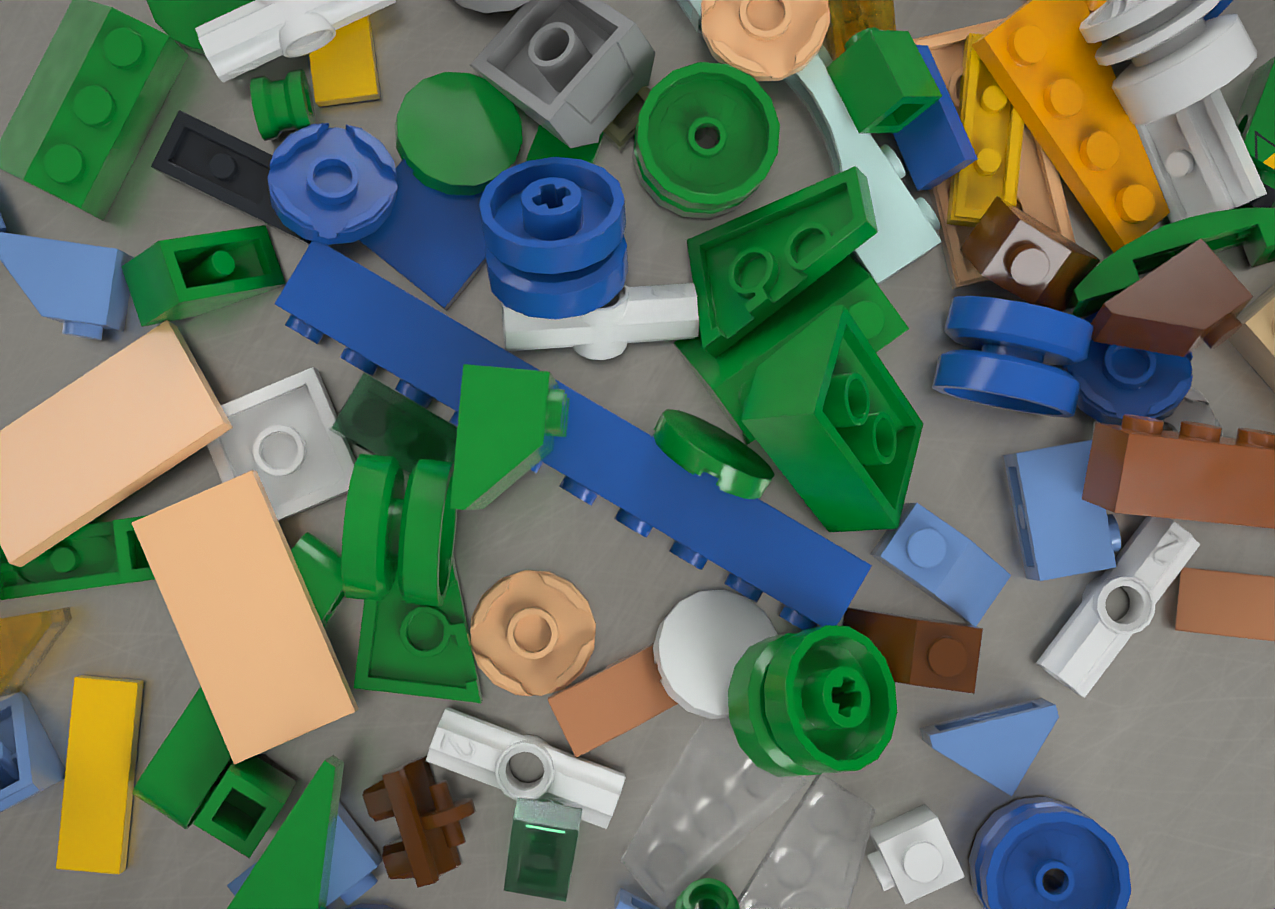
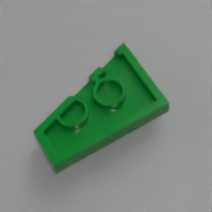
[687,166,878,358]
[354,556,483,703]

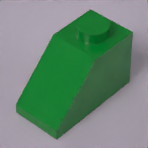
[121,225,286,327]

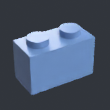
[1003,440,1121,581]

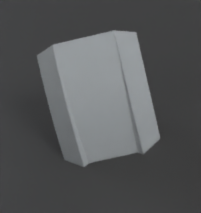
[470,0,656,148]

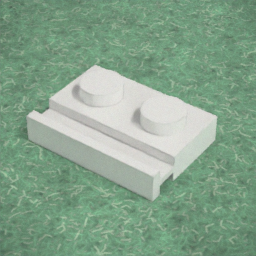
[1135,88,1267,223]

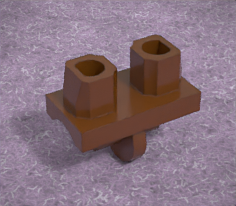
[362,756,476,888]

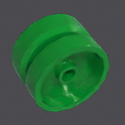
[632,62,780,219]
[341,454,457,606]
[728,625,898,777]

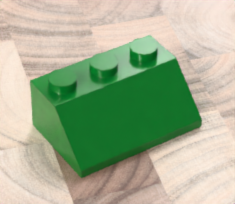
[0,0,188,221]
[673,255,909,445]
[741,305,924,533]
[450,364,570,510]

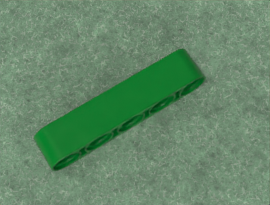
[132,532,345,829]

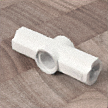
[195,0,396,82]
[501,283,699,360]
[1036,516,1200,698]
[426,707,626,829]

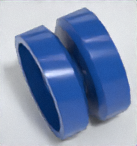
[479,157,628,320]
[932,296,1093,418]
[969,797,1131,909]

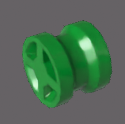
[250,69,316,141]

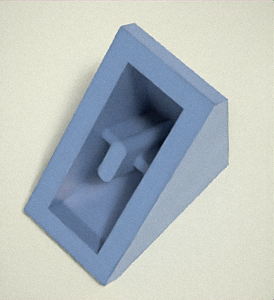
[0,691,65,813]
[920,698,1059,796]

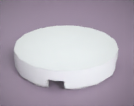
[653,590,778,719]

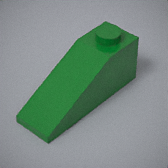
[227,755,344,909]

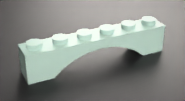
[676,0,942,286]

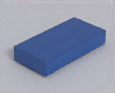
[893,45,978,191]

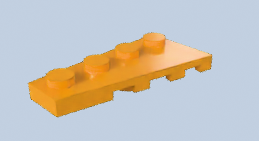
[972,0,1170,253]

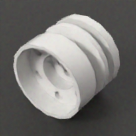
[1079,0,1257,125]

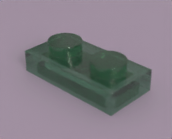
[329,373,457,476]
[504,797,583,902]

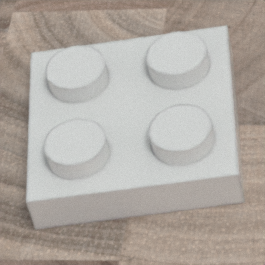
[207,367,356,522]

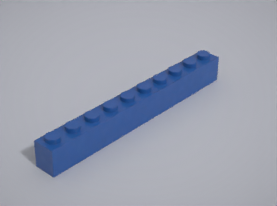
[275,241,872,631]

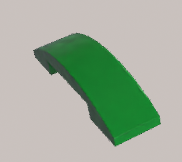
[1065,208,1275,318]
[0,515,155,600]

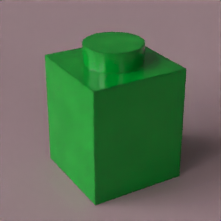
[826,27,942,134]
[193,756,297,859]

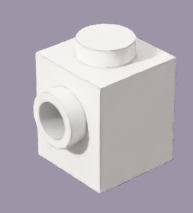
[867,804,965,904]

